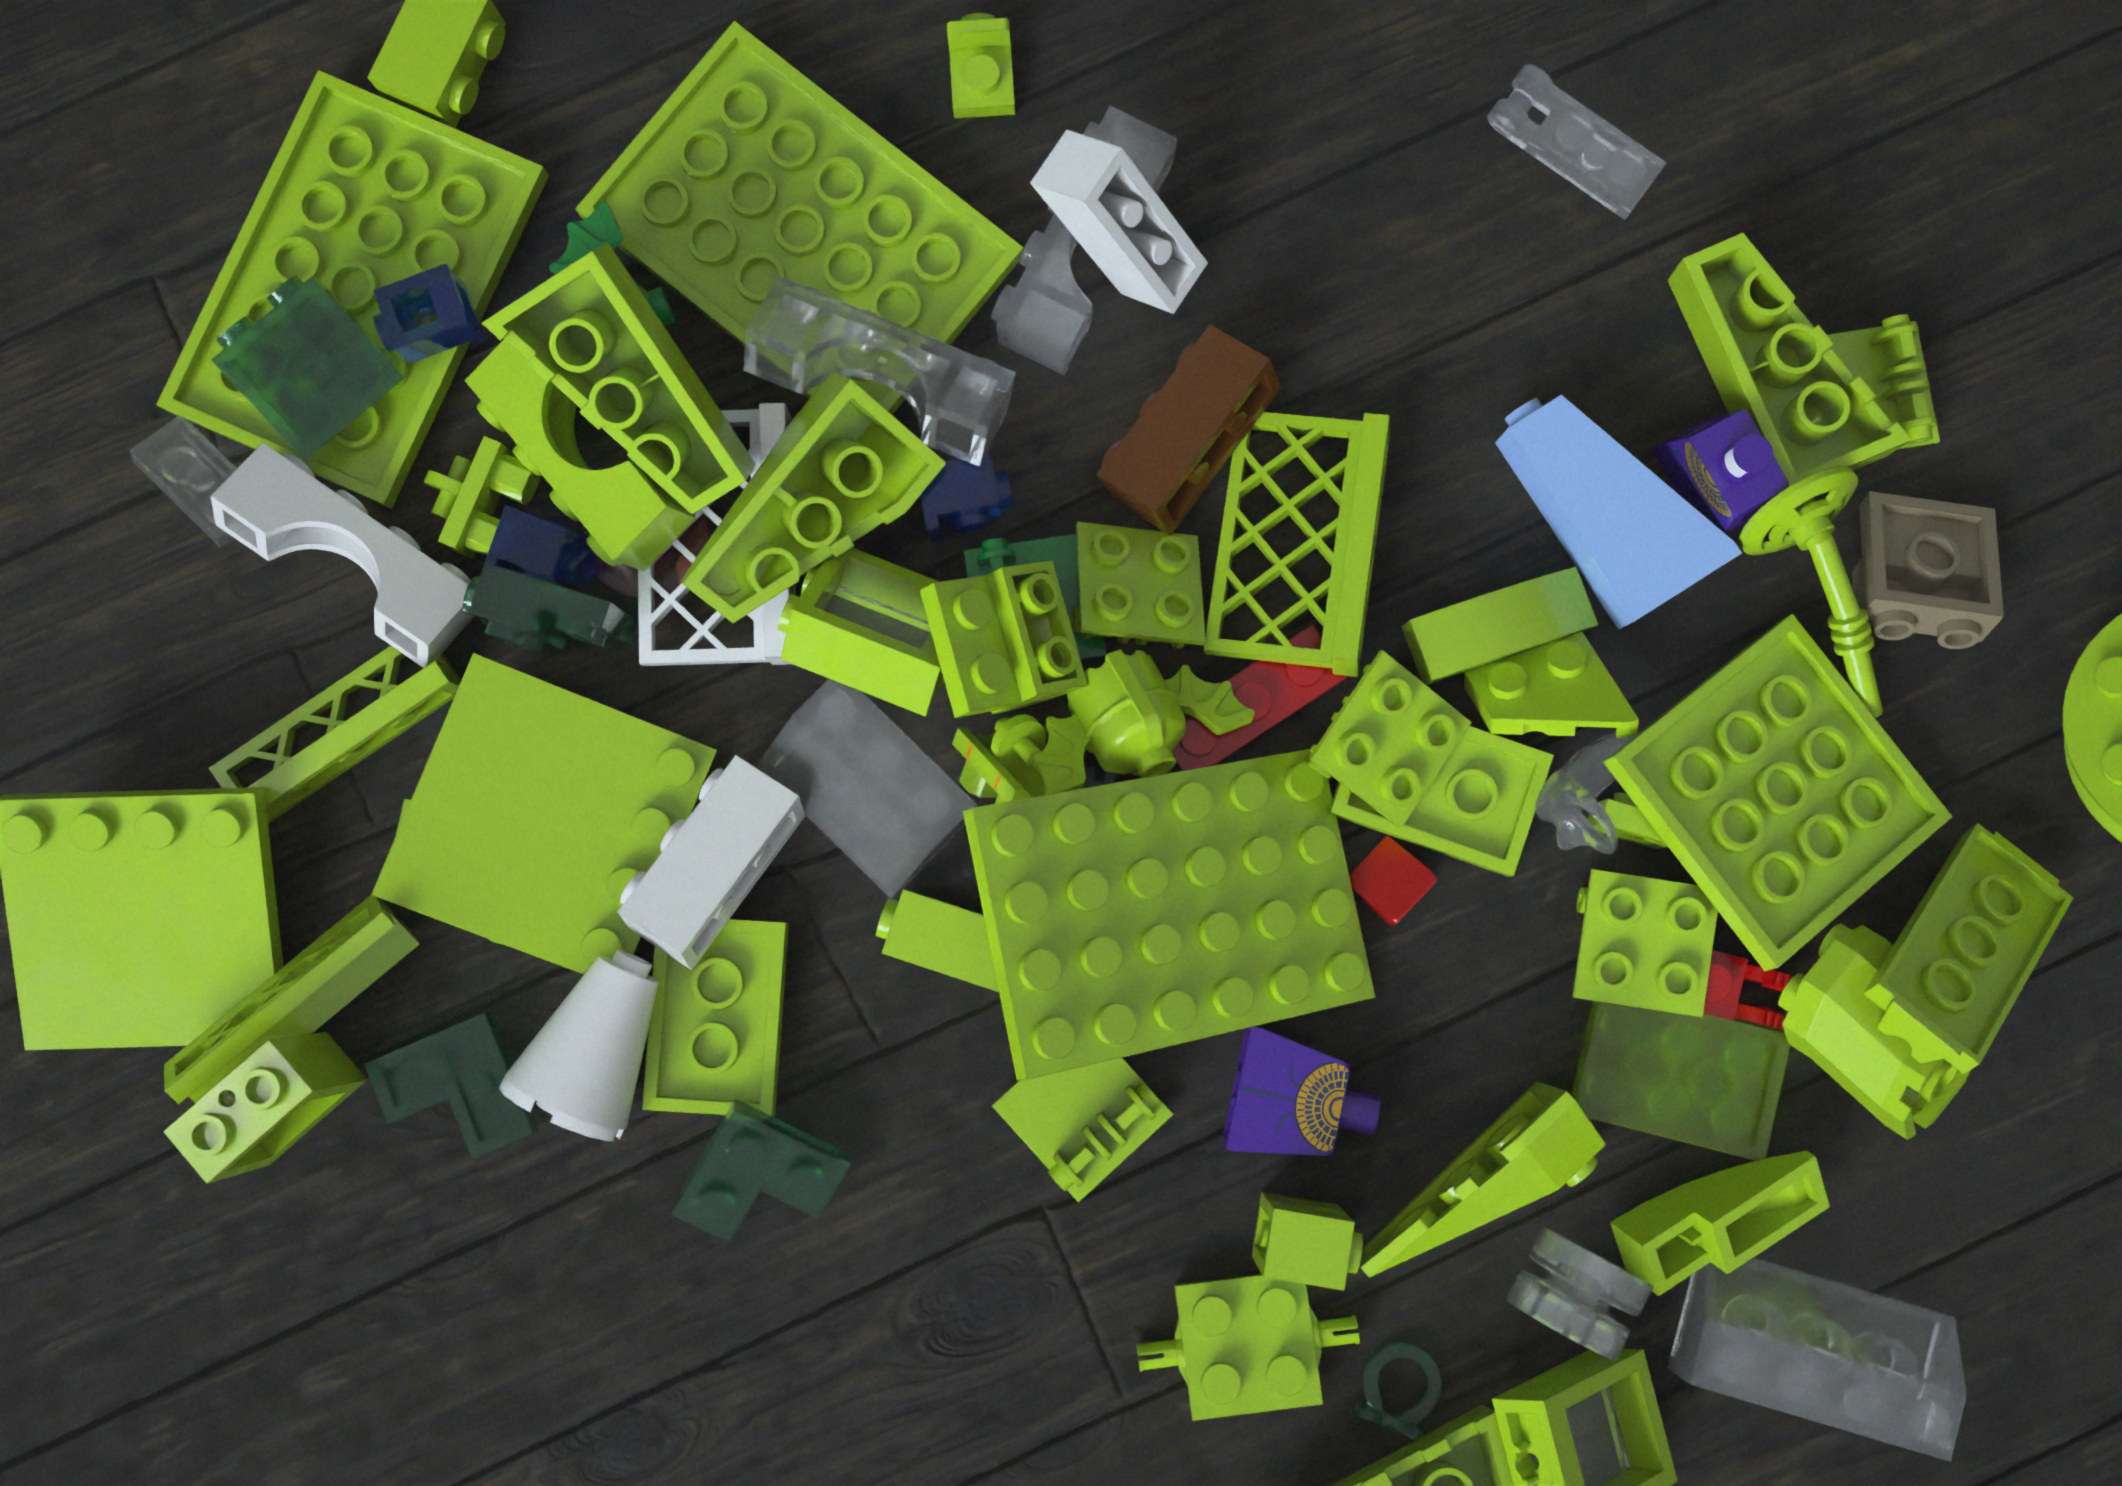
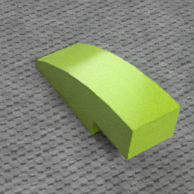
[1402,567,1598,685]
[1610,1151,1830,1296]

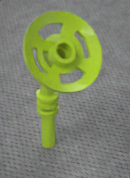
[1738,466,1883,718]

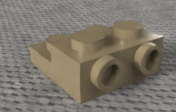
[1852,491,2004,649]

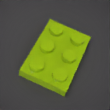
[1329,726,1554,877]
[642,919,789,1118]

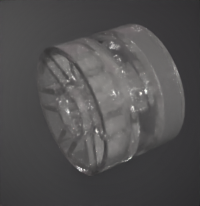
[1506,1226,1654,1361]

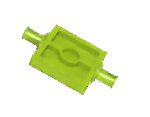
[1136,1274,1360,1421]

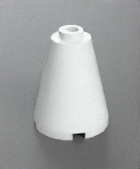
[499,949,659,1141]

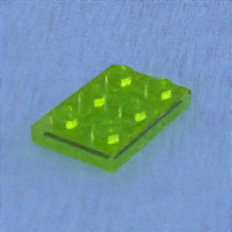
[1571,1001,1791,1161]

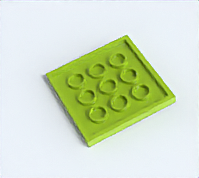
[1603,613,1953,971]
[371,653,717,974]
[0,787,284,1050]

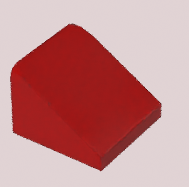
[1349,835,1439,925]

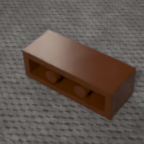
[1096,324,1282,536]

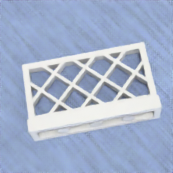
[638,403,796,666]

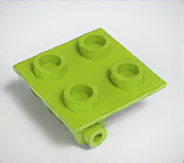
[1827,314,1940,449]
[1069,522,1206,649]
[1308,650,1472,828]
[1572,869,1718,1017]
[992,1058,1174,1203]

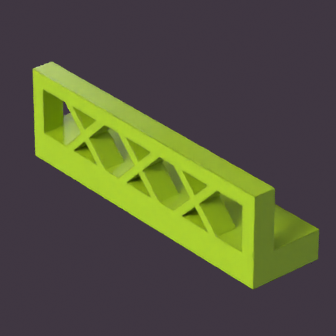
[209,646,462,824]
[164,895,420,1105]

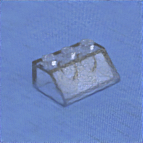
[757,678,979,899]

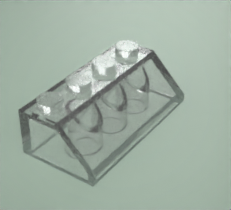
[1667,1258,1967,1462]

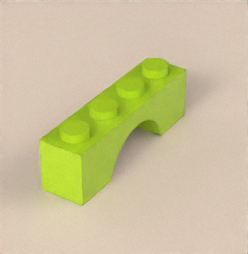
[465,339,696,571]

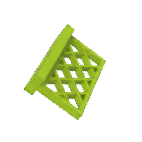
[1204,412,1390,677]

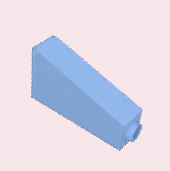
[1495,395,1742,630]

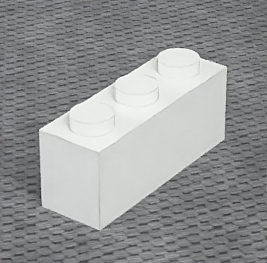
[1030,129,1208,314]
[617,755,805,970]

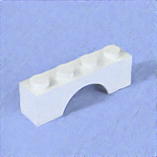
[211,443,477,668]

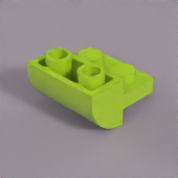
[919,560,1088,718]

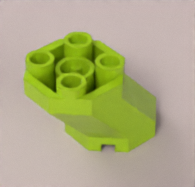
[1778,923,1972,1140]

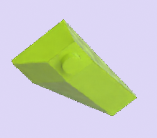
[680,371,946,623]
[1359,1081,1606,1278]

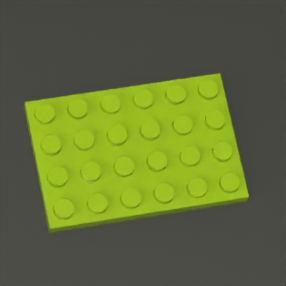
[575,21,1024,415]
[156,70,549,509]
[963,749,1376,1080]

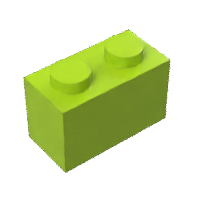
[367,0,506,128]
[1251,1192,1363,1291]

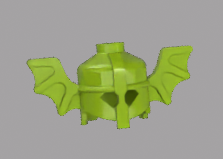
[1033,649,1255,795]

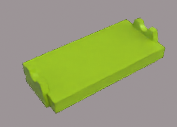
[1863,823,2074,1074]

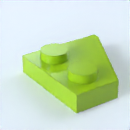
[1464,631,1639,738]

